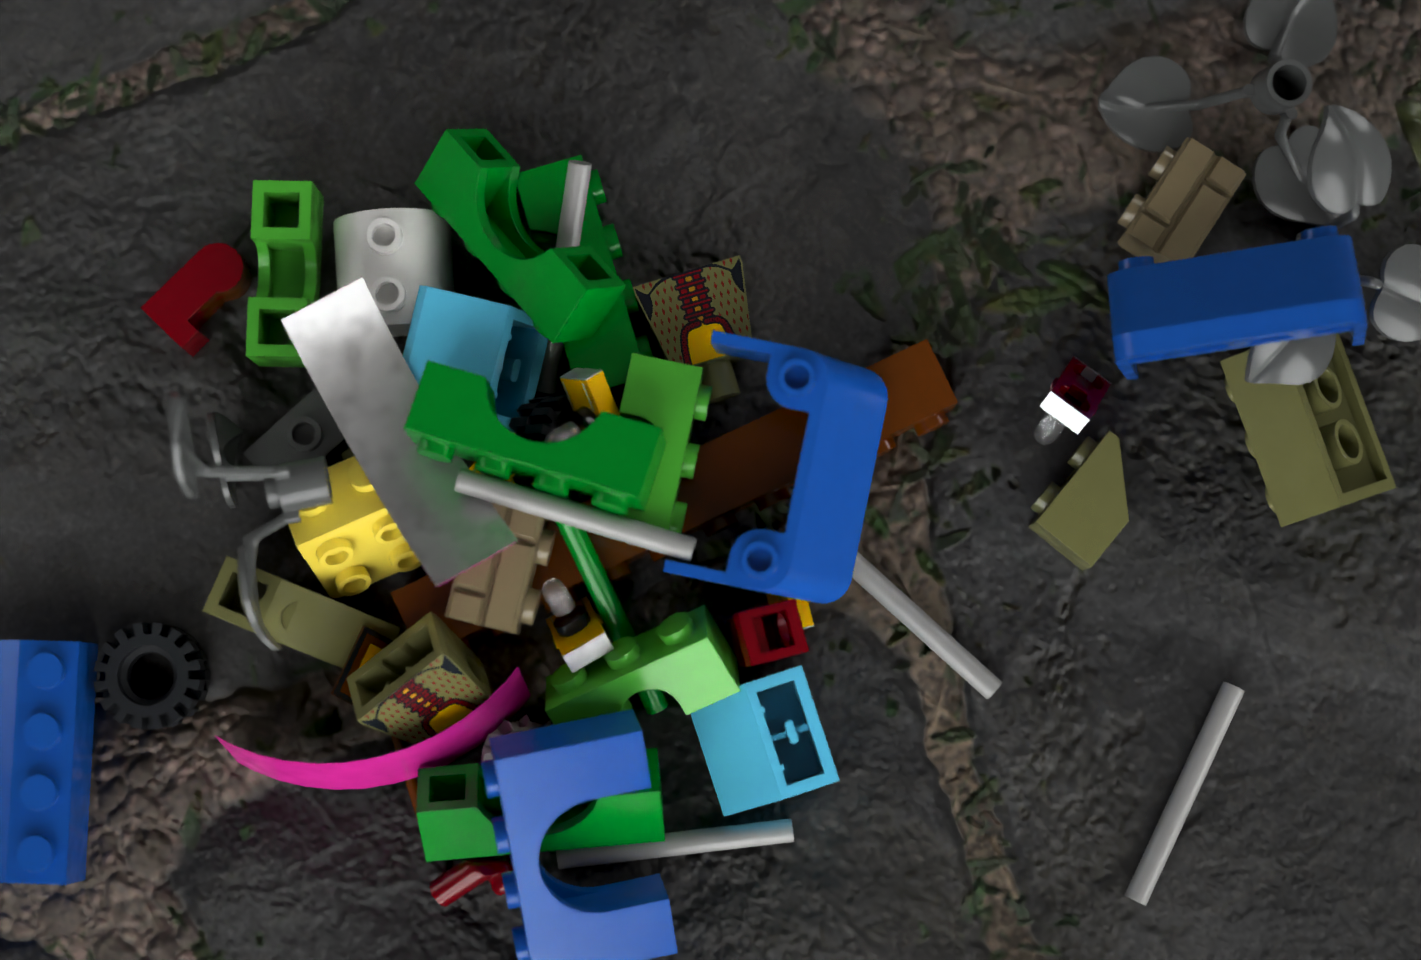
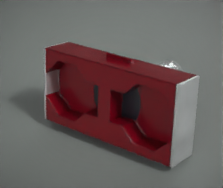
[1034,356,1112,445]

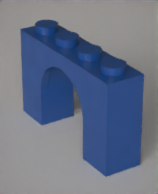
[481,709,678,960]

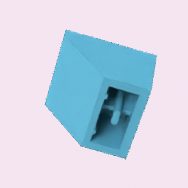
[403,285,548,433]
[691,665,840,817]

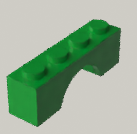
[415,129,626,343]
[517,155,653,396]
[404,360,667,515]
[416,748,665,862]

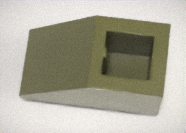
[1028,431,1129,571]

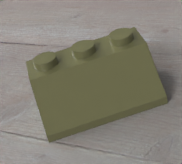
[1220,333,1397,527]

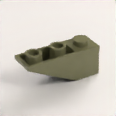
[202,556,402,668]

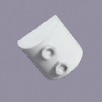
[333,208,455,337]

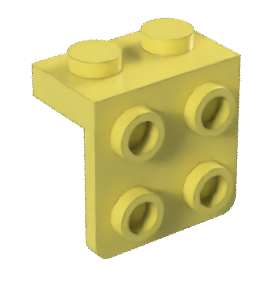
[288,456,421,598]

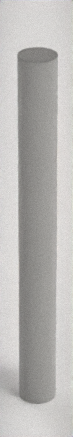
[536,160,592,394]
[454,468,697,562]
[852,551,1003,699]
[1124,681,1245,906]
[556,818,794,869]

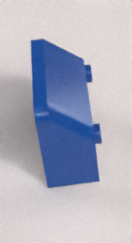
[1107,226,1367,380]
[663,330,888,604]

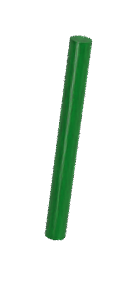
[556,498,668,715]

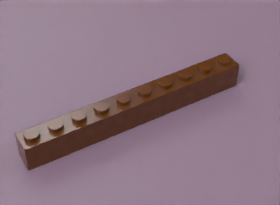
[391,339,958,650]

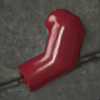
[429,855,513,907]

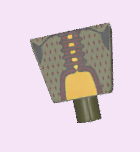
[633,255,752,403]
[346,611,492,745]

